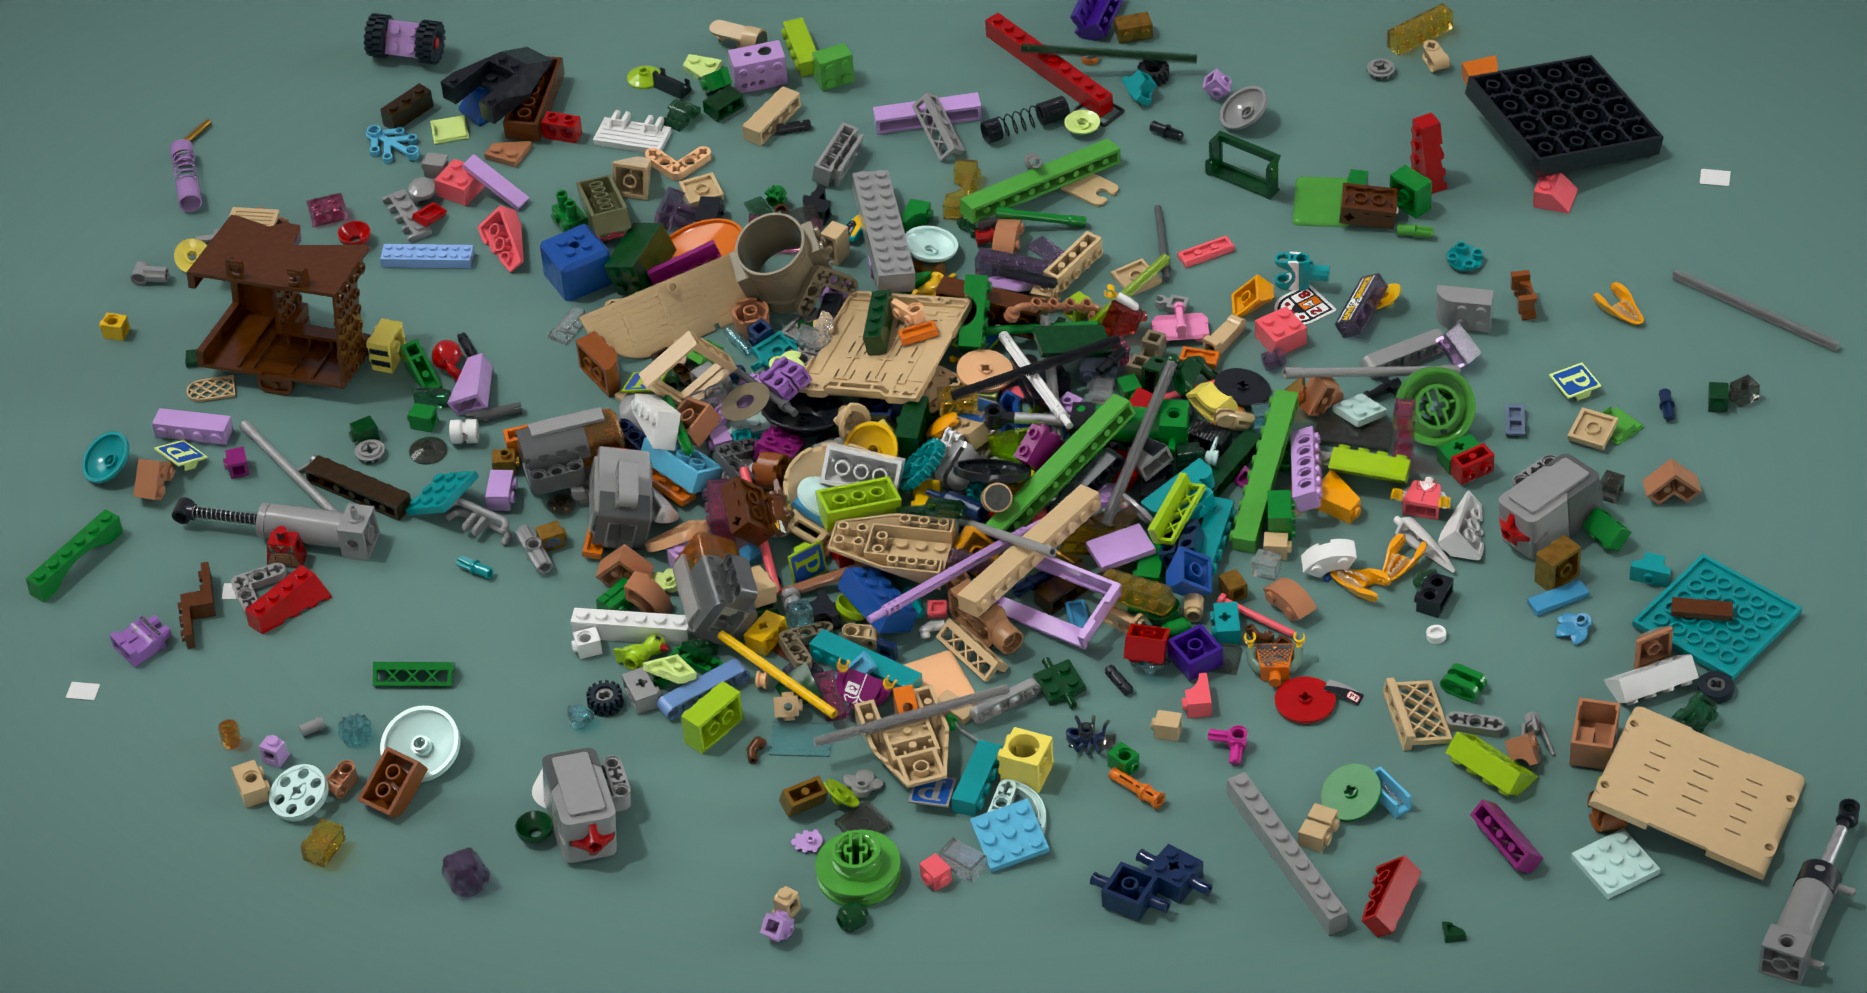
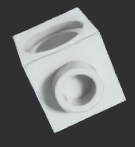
[571,627,603,659]

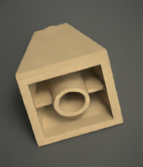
[612,156,651,200]

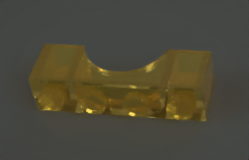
[943,159,981,221]

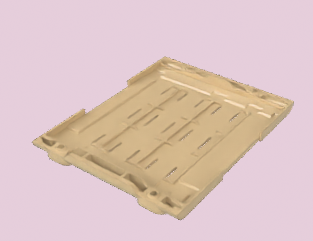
[795,291,972,404]
[1588,707,1805,880]

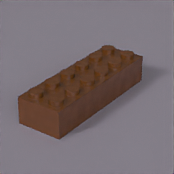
[503,56,565,141]
[936,276,1048,341]

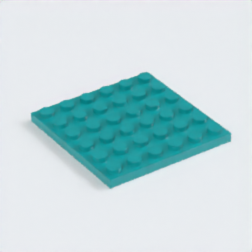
[1632,553,1802,680]

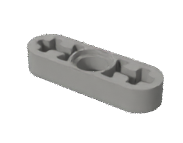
[1446,711,1505,737]

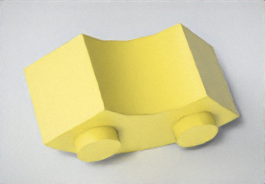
[1186,382,1239,423]

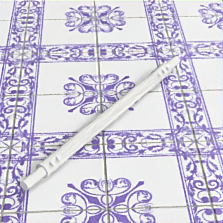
[995,324,1073,429]

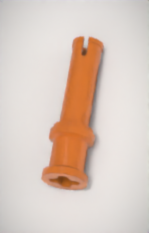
[1108,767,1165,809]

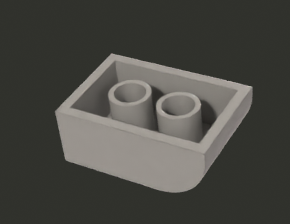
[1436,285,1494,333]

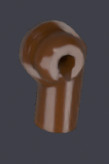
[746,736,767,764]

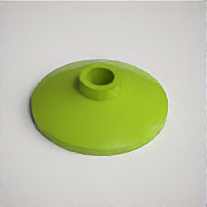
[627,65,661,89]
[824,779,859,808]

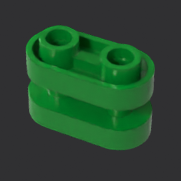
[1440,663,1487,702]

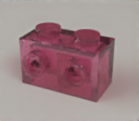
[306,193,348,228]

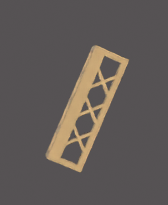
[936,618,1009,683]

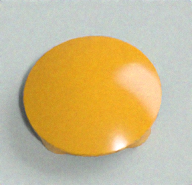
[926,412,959,439]

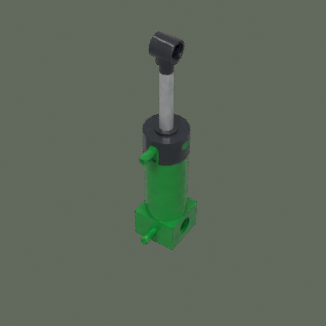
[984,399,1189,455]

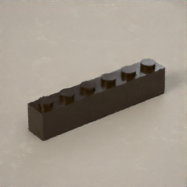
[305,455,411,521]

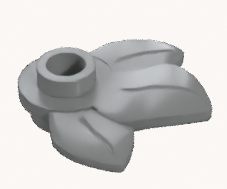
[843,769,884,798]

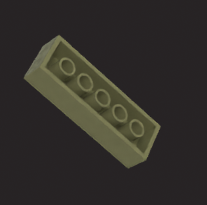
[576,174,631,237]

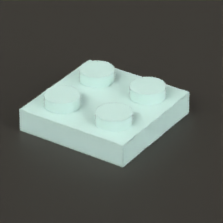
[1333,393,1387,427]

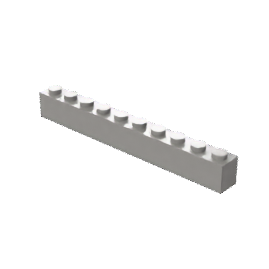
[1227,772,1348,936]

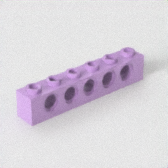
[1291,426,1323,513]

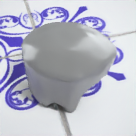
[408,177,435,206]

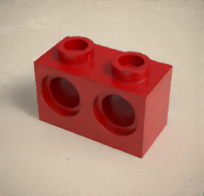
[541,111,583,144]

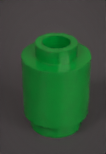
[1161,617,1192,639]

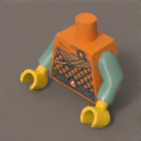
[1243,632,1306,687]

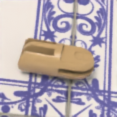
[1214,408,1255,431]

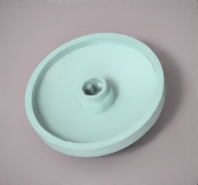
[380,706,461,783]

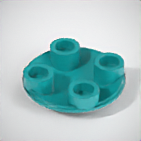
[1446,241,1483,271]

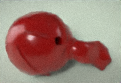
[432,340,464,382]

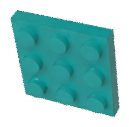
[405,471,479,516]

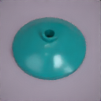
[82,431,130,483]

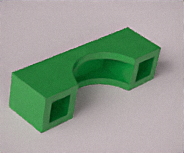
[958,274,992,352]

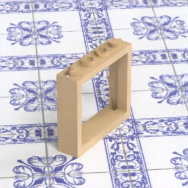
[639,331,737,407]

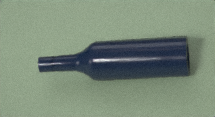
[925,488,989,523]

